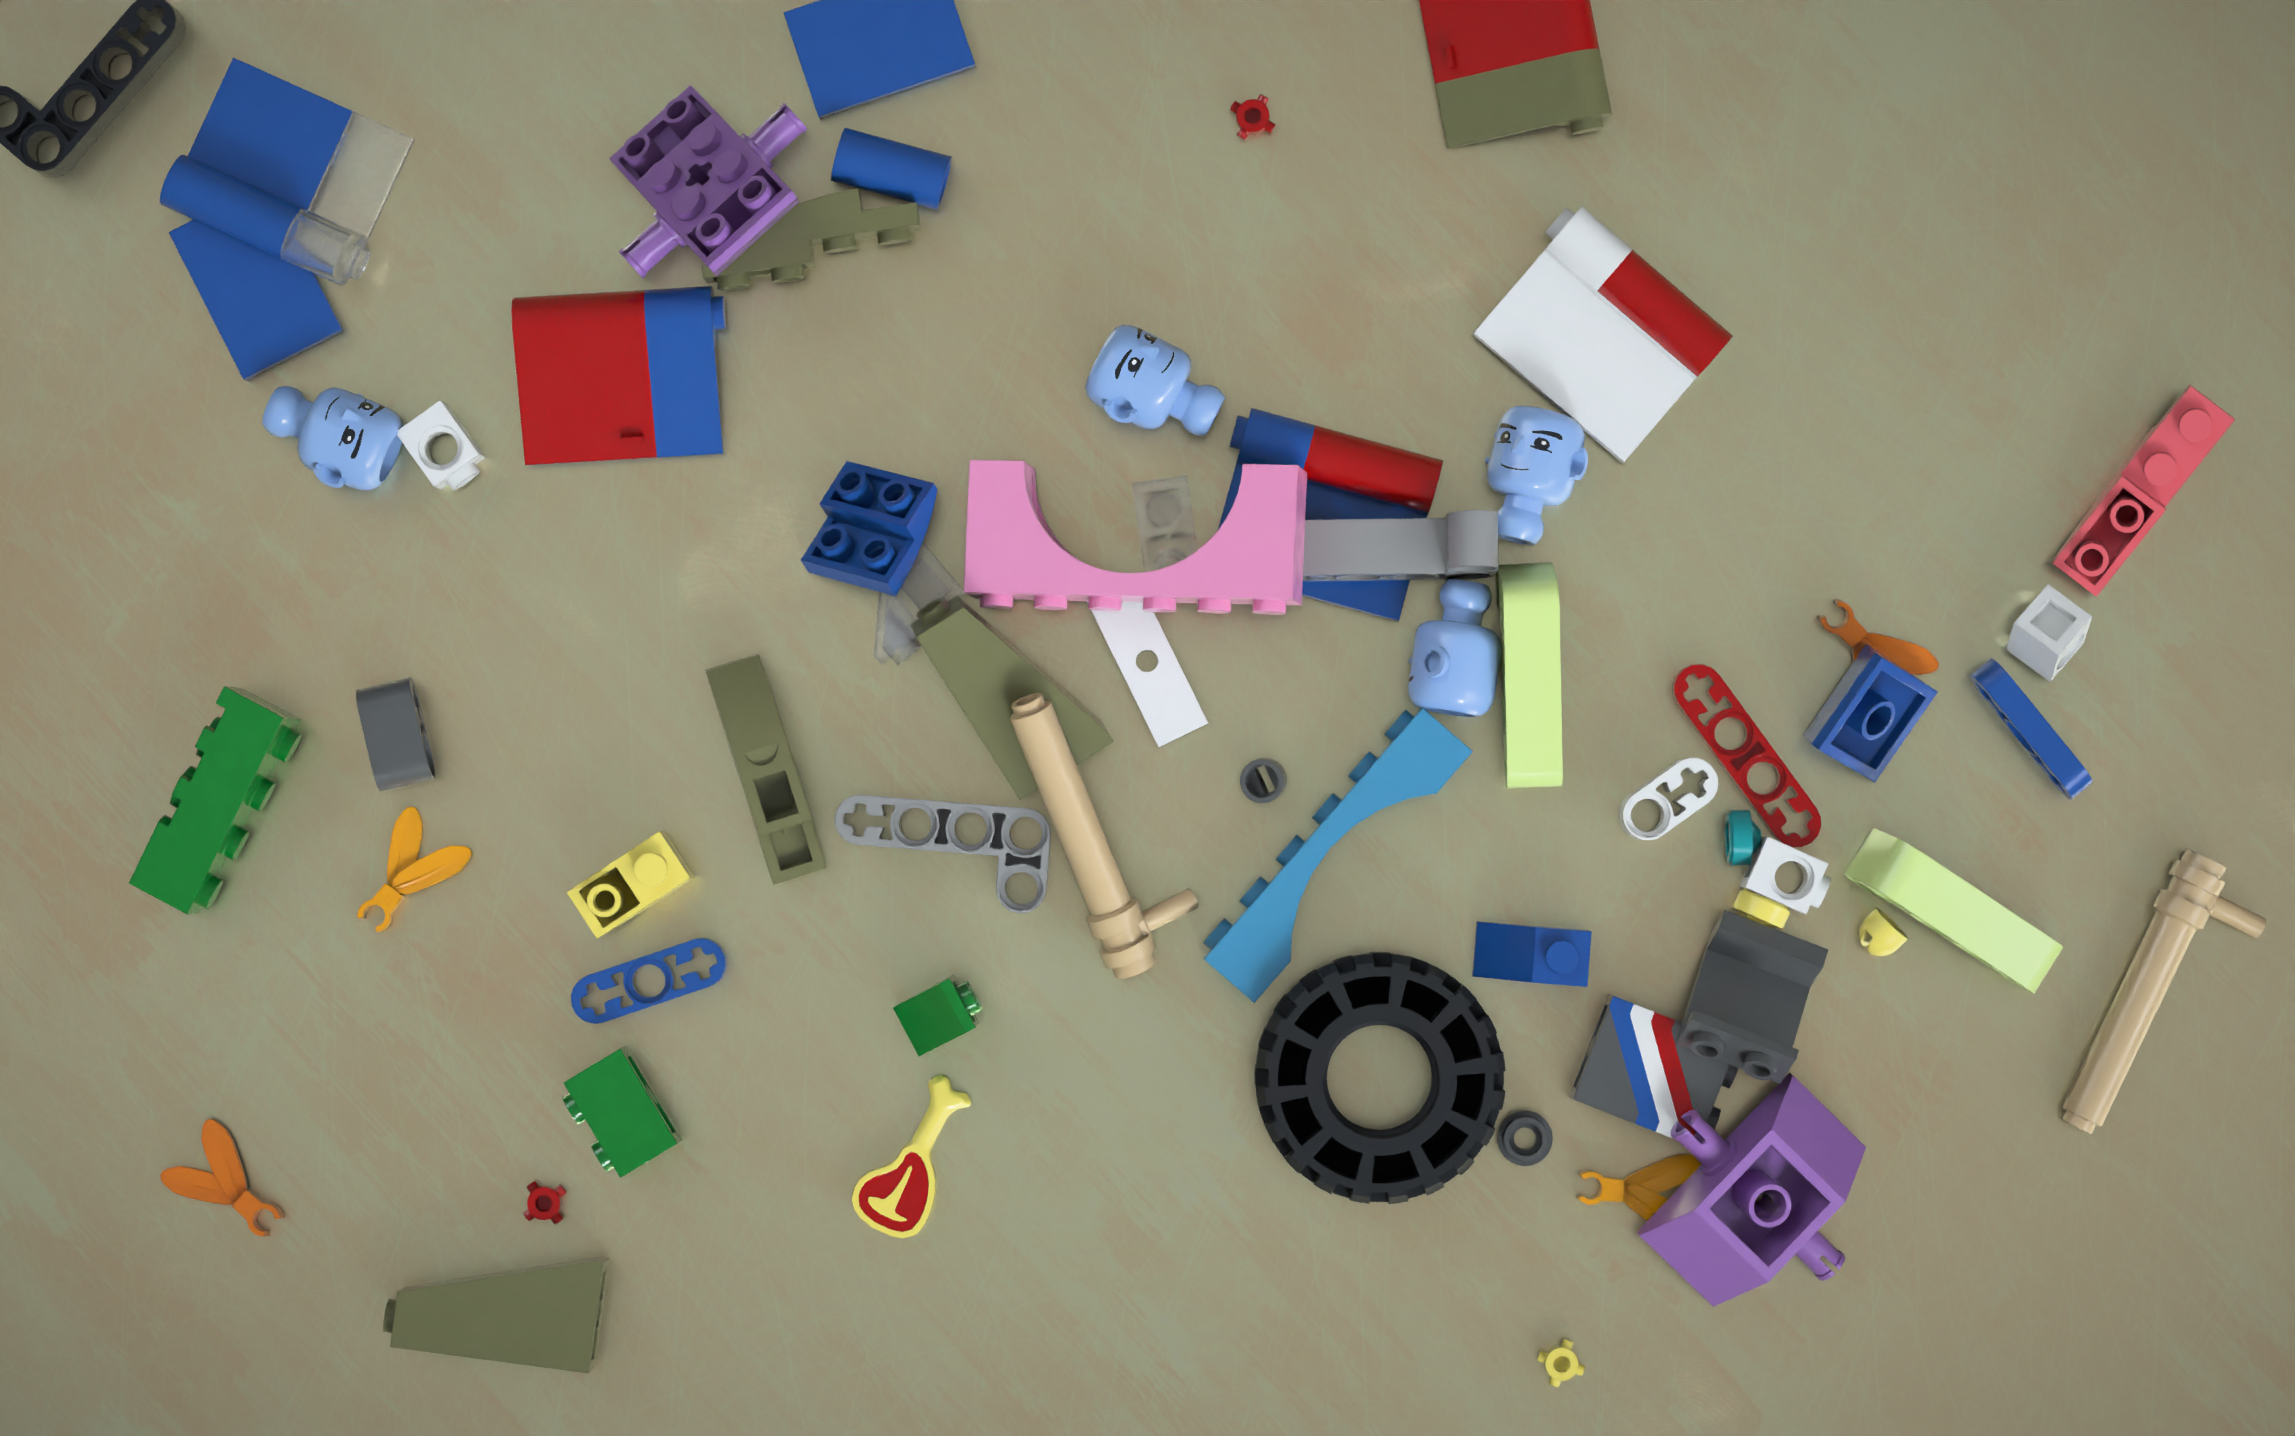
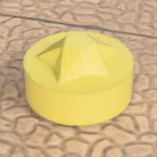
[1732,888,1791,930]

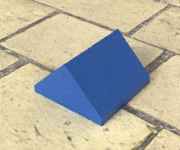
[1804,644,1938,782]

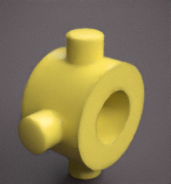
[1537,1339,1585,1387]

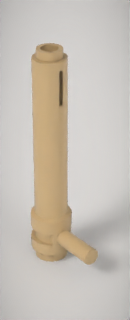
[1010,693,1199,979]
[2061,849,2266,1134]

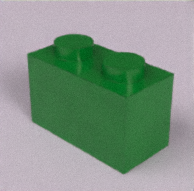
[562,1046,682,1178]

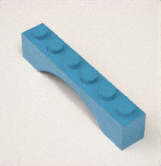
[1203,708,1473,1003]

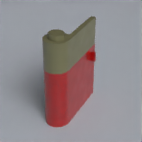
[1419,0,1612,149]

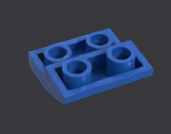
[801,461,938,596]

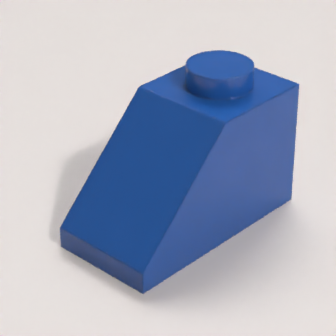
[1472,921,1592,987]

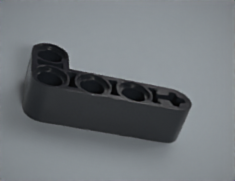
[0,0,186,178]

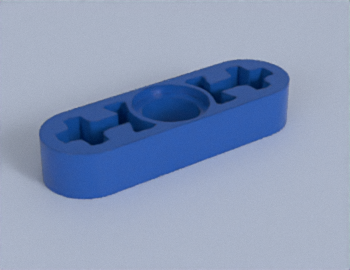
[1969,658,2093,800]
[571,938,728,1024]

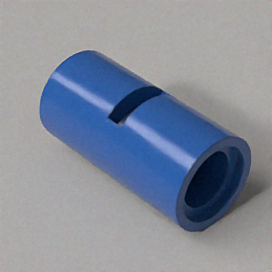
[831,127,952,210]

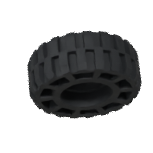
[1254,952,1506,1204]

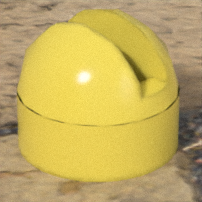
[1859,907,1908,956]

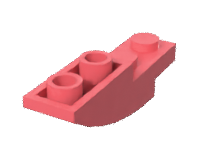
[2052,384,2235,597]

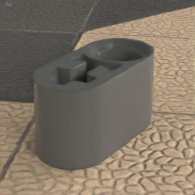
[356,677,435,792]

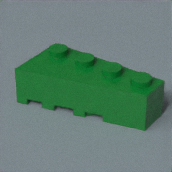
[129,686,302,915]

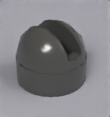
[1240,758,1287,803]

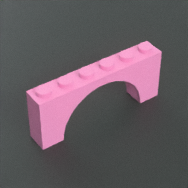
[964,460,1307,615]

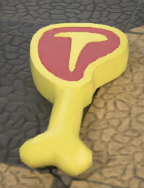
[852,1075,971,1238]

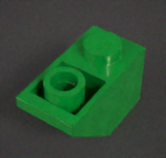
[893,974,983,1056]

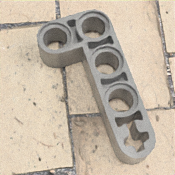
[1303,510,1499,581]
[834,795,1051,913]

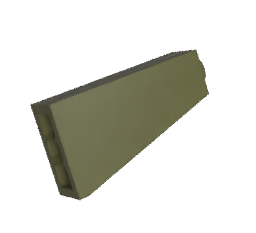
[910,595,1114,800]
[383,1257,609,1373]

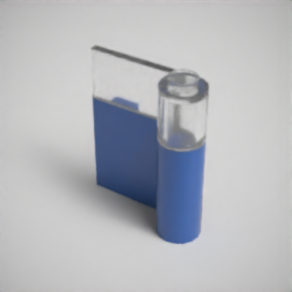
[160,58,414,286]

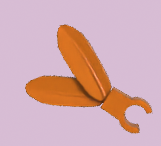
[1818,599,1939,675]
[160,1119,284,1236]

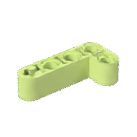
[1496,562,1563,788]
[1844,828,2064,994]

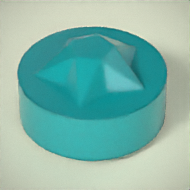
[1725,810,1761,866]

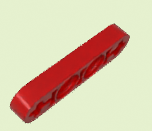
[1672,664,1821,847]

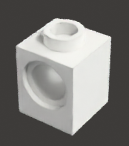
[397,400,486,491]
[2006,584,2092,682]
[1739,836,1831,914]

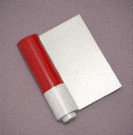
[1472,207,1733,463]

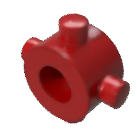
[1230,94,1276,140]
[523,1181,567,1225]

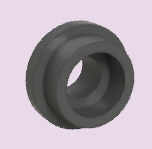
[1497,1110,1553,1166]

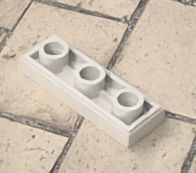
[1087,601,1208,747]

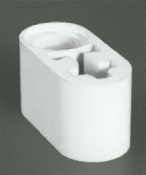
[1618,758,1718,840]

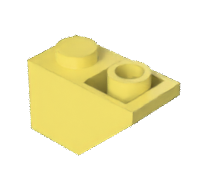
[566,831,695,939]

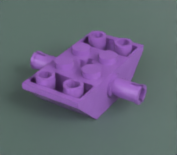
[609,85,808,278]
[1636,1072,1866,1307]

